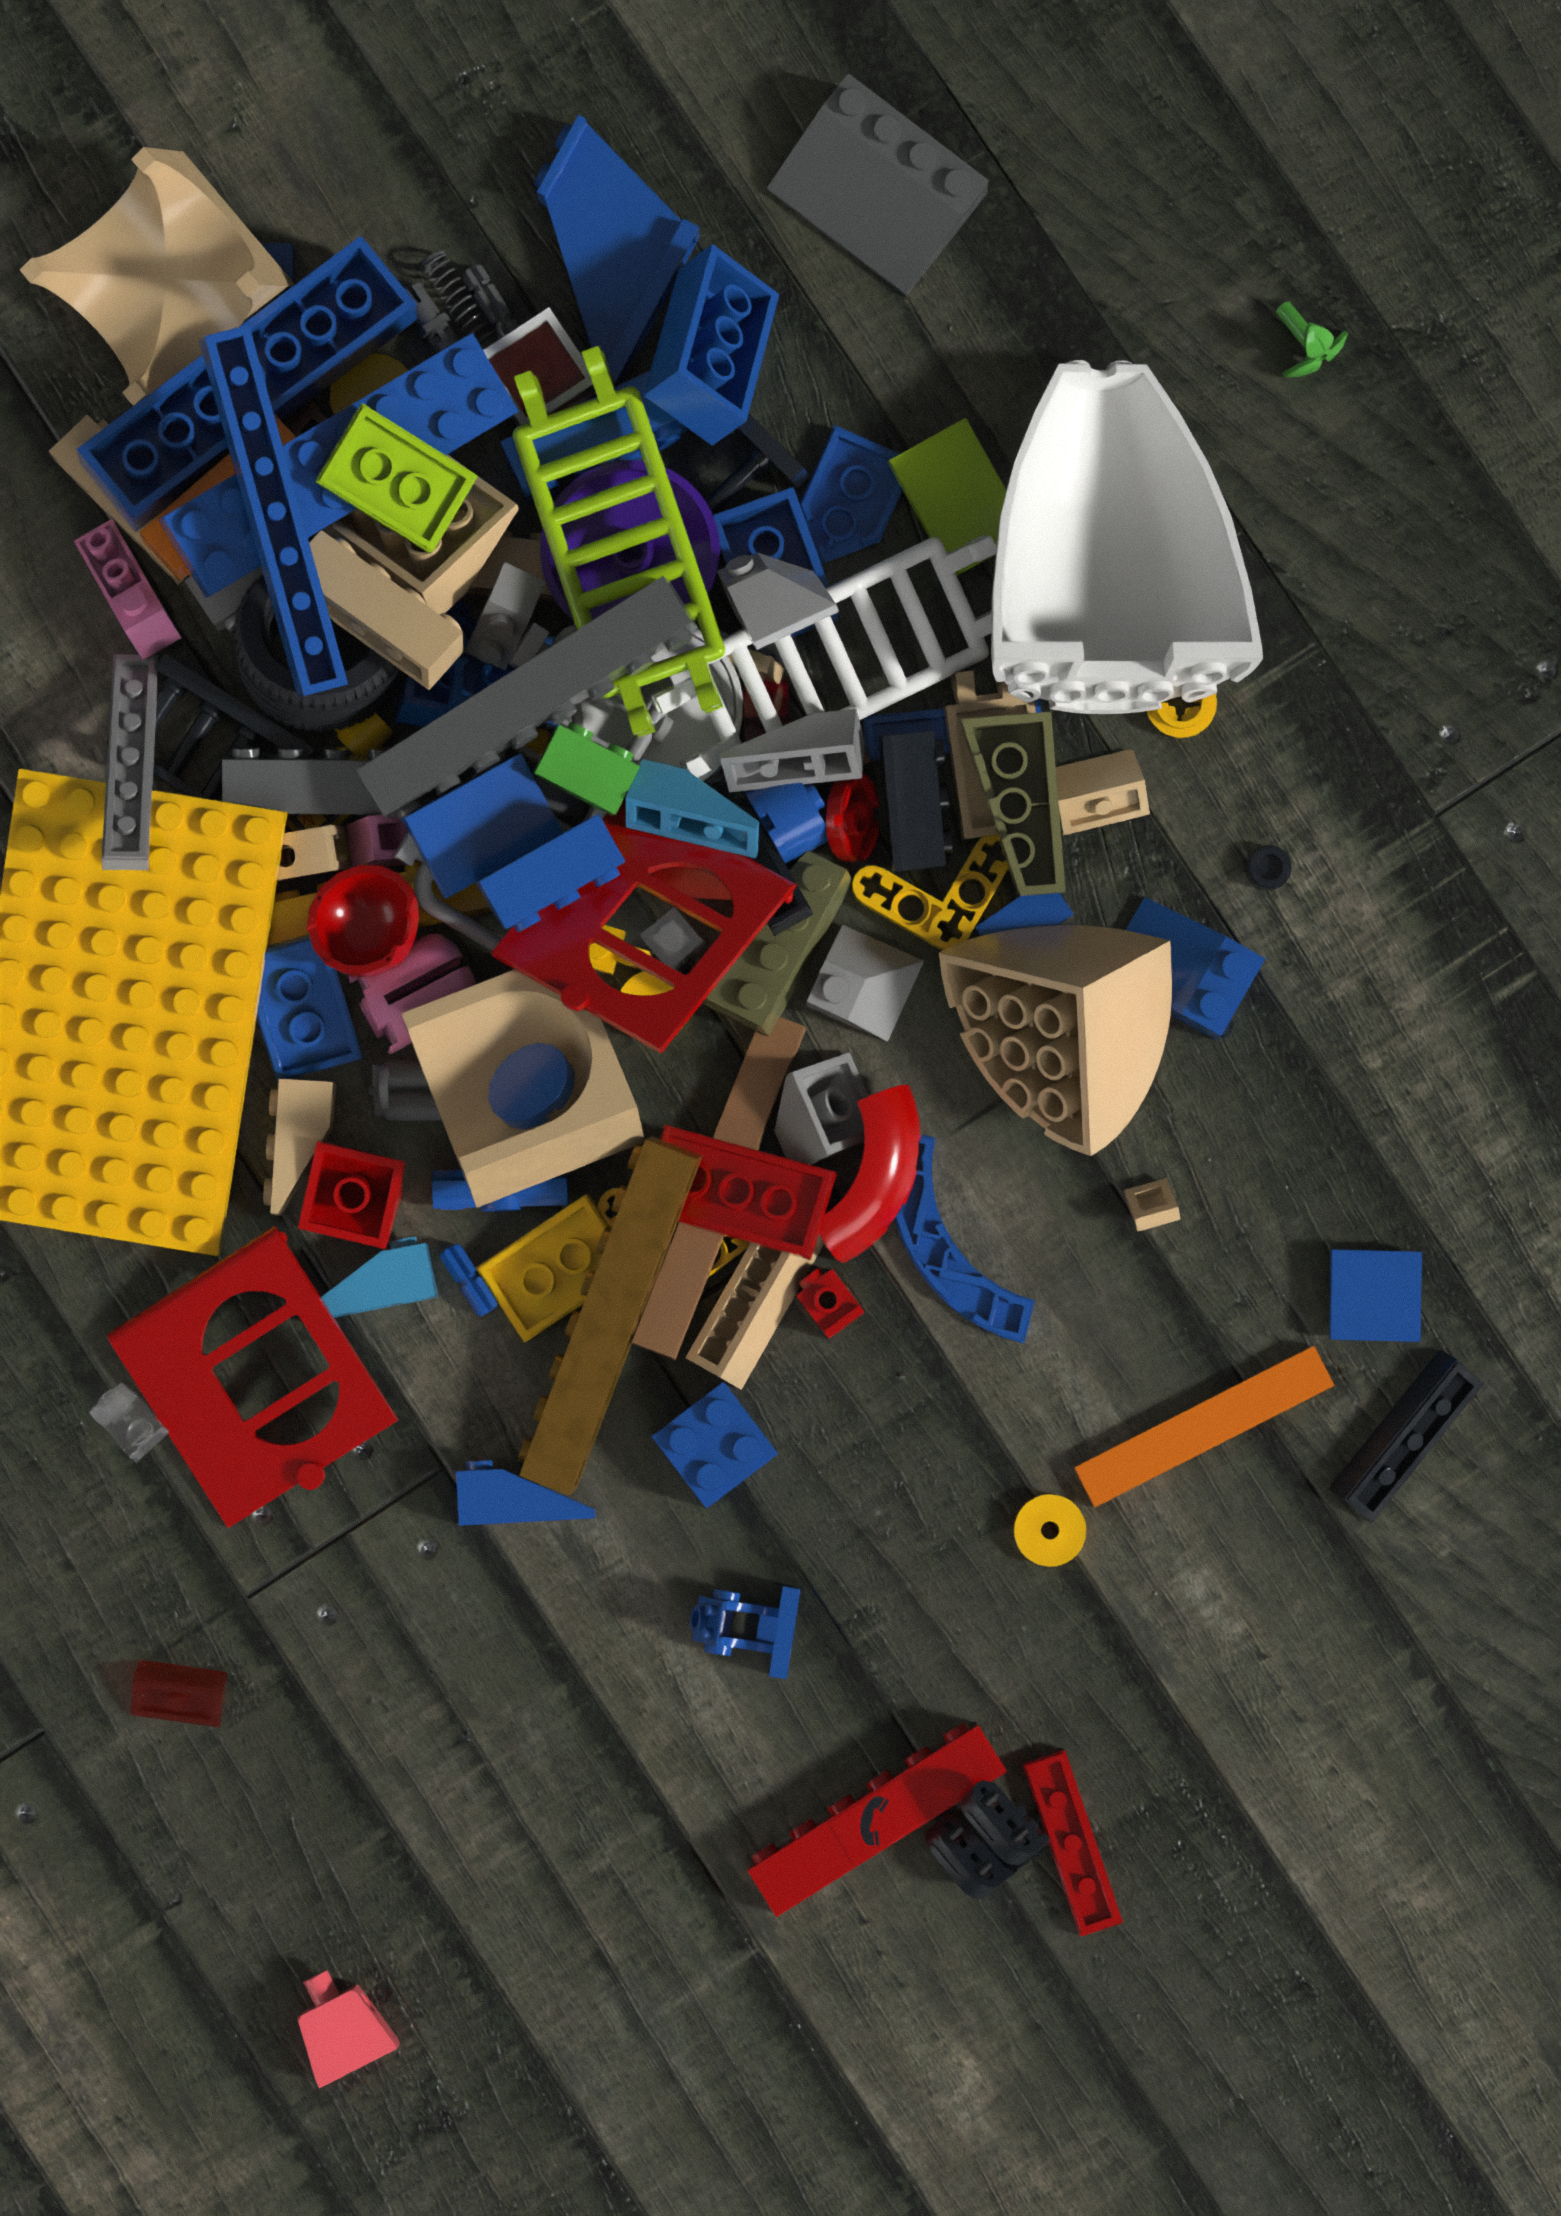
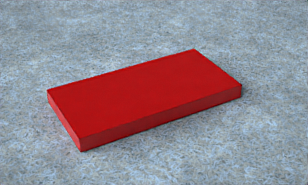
[660,1124,837,1260]

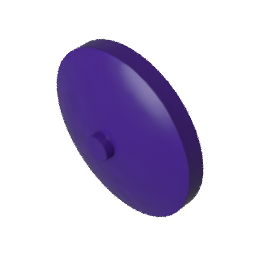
[540,460,721,621]

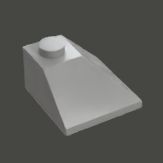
[716,552,839,650]
[806,925,924,1043]
[775,1052,868,1165]

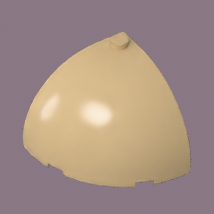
[939,925,1172,1156]

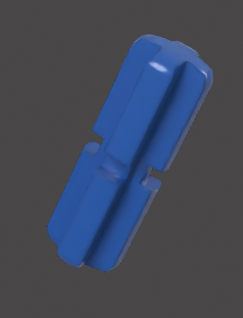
[440,1243,498,1316]

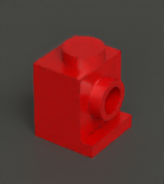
[796,1267,864,1339]

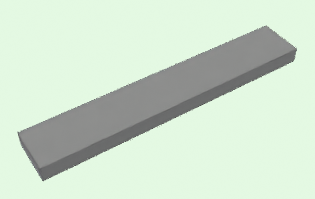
[102,654,158,870]

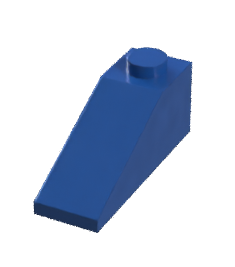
[456,1460,596,1526]

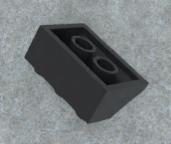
[879,731,953,872]

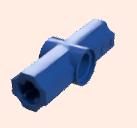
[432,1170,569,1212]

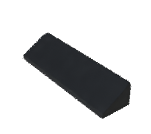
[1330,1350,1483,1523]

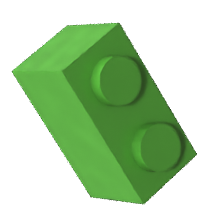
[532,722,640,816]

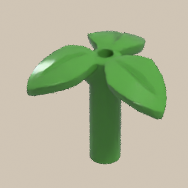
[1276,302,1348,378]

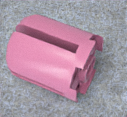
[348,934,476,1054]

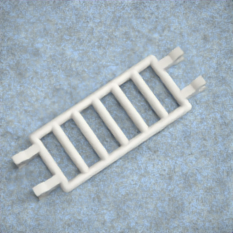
[649,535,997,778]

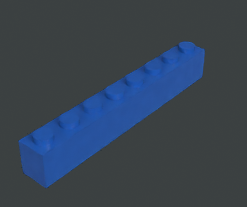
[199,325,348,697]

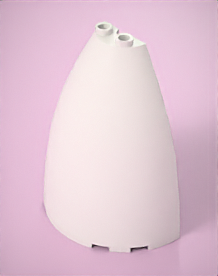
[991,360,1263,714]

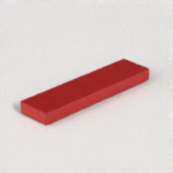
[1022,1749,1123,1937]

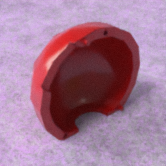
[306,865,419,977]

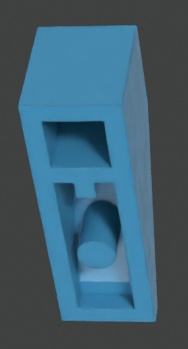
[626,759,759,858]
[321,1237,438,1318]

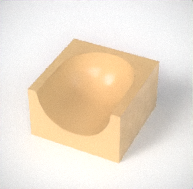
[401,970,645,1208]

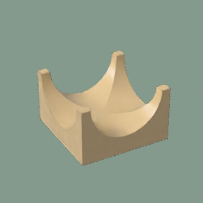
[20,147,295,406]

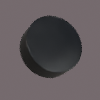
[1246,845,1292,891]

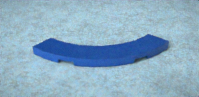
[894,1134,1035,1344]

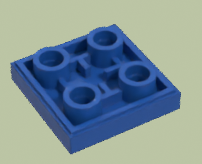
[1329,1250,1422,1342]

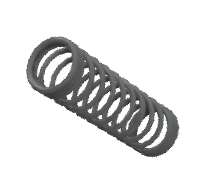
[419,250,498,350]

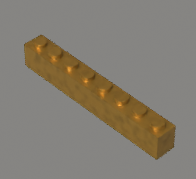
[517,1136,702,1496]

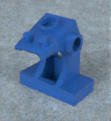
[690,1585,801,1679]

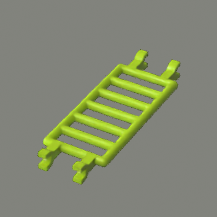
[512,346,726,738]

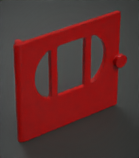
[492,792,797,1053]
[107,1226,398,1528]

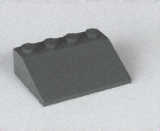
[767,73,989,296]

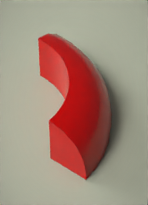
[819,1084,921,1263]

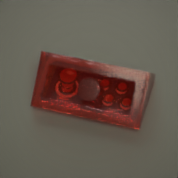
[131,1660,228,1728]

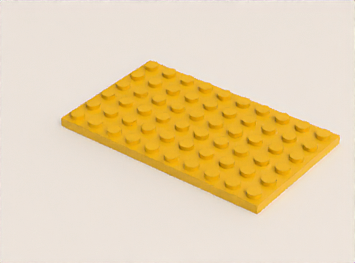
[0,768,288,1256]

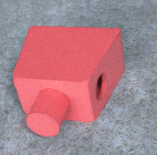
[297,1970,400,2088]

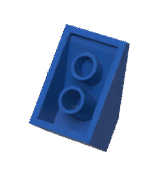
[1126,897,1266,1041]

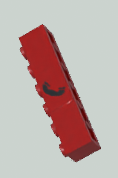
[747,1721,1007,1917]

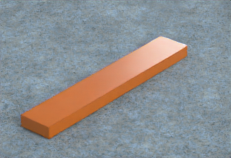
[1073,1346,1335,1508]

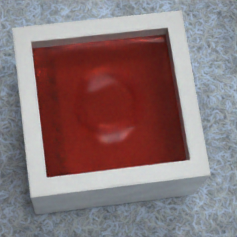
[483,307,596,427]

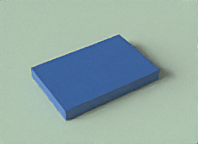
[401,753,563,898]
[257,934,363,1082]

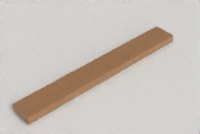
[632,1017,806,1360]

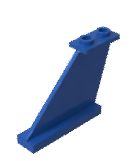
[534,114,700,387]

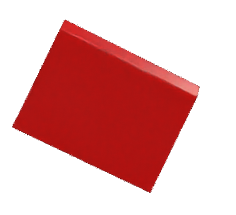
[298,1140,406,1249]

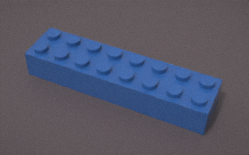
[76,236,417,532]
[158,333,519,598]

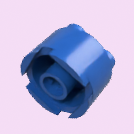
[743,782,828,864]

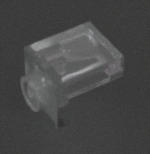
[89,1383,169,1463]

